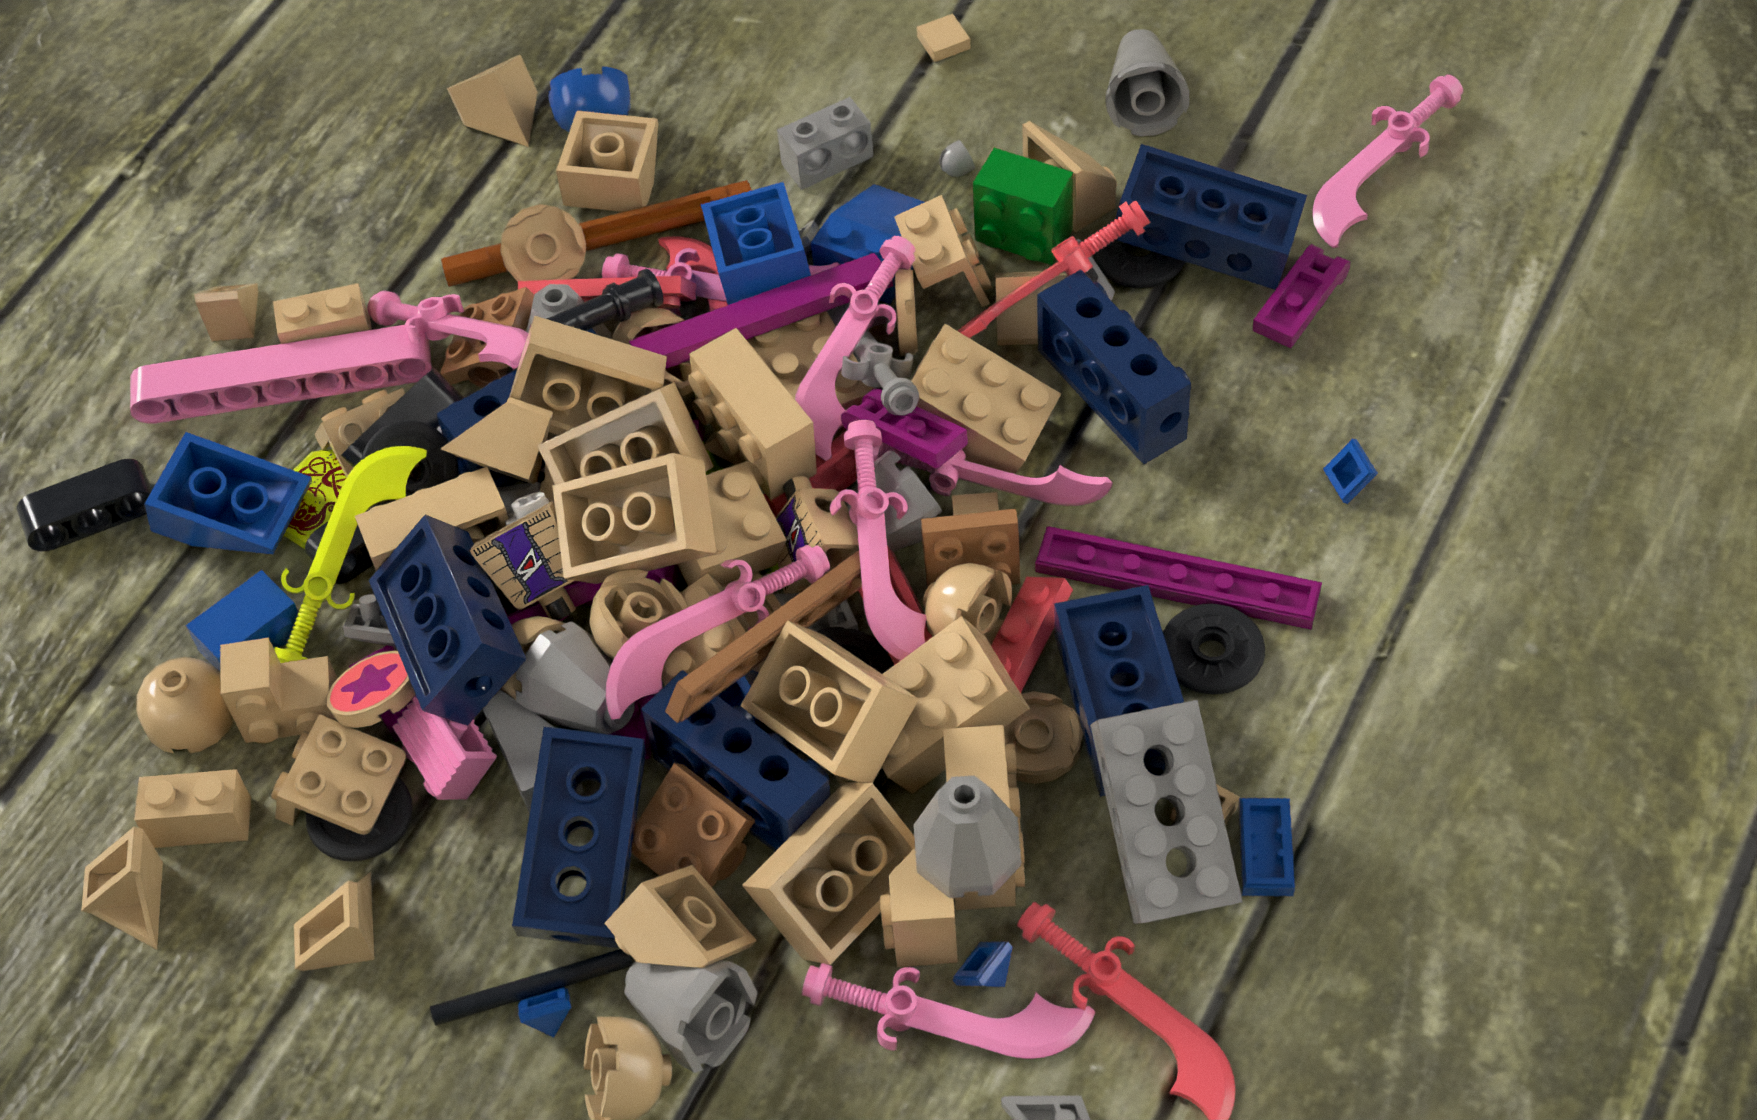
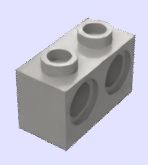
[777,97,873,190]

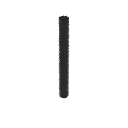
[430,949,633,1026]

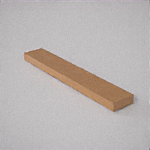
[665,550,862,723]

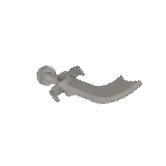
[833,301,919,415]

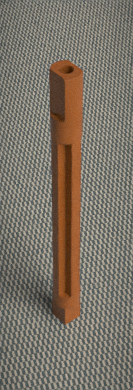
[441,180,752,287]

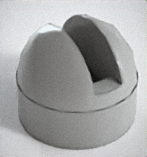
[939,140,975,177]

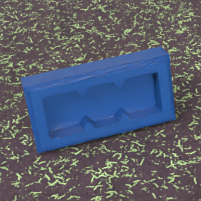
[1238,798,1295,896]

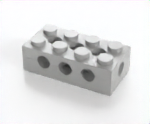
[1091,700,1242,924]

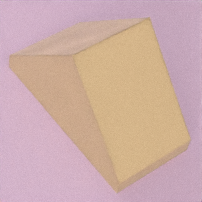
[194,283,258,341]

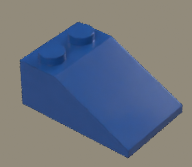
[701,182,811,305]
[811,184,925,304]
[144,432,312,554]

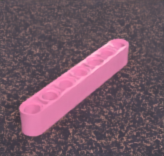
[130,325,432,424]

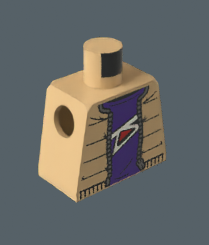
[775,476,859,594]
[470,501,576,620]

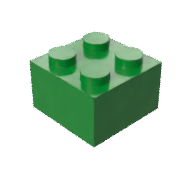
[973,148,1073,265]

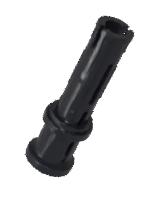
[530,269,664,331]

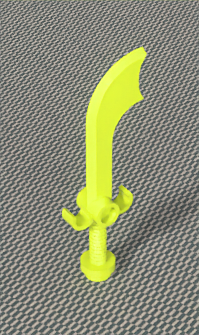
[274,446,427,663]

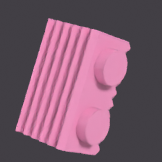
[392,696,497,800]

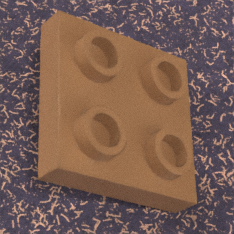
[440,287,534,388]
[921,509,1021,588]
[632,763,755,888]

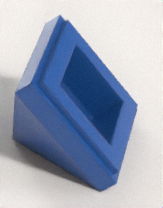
[1323,439,1378,504]
[952,942,1013,987]
[518,987,571,1037]

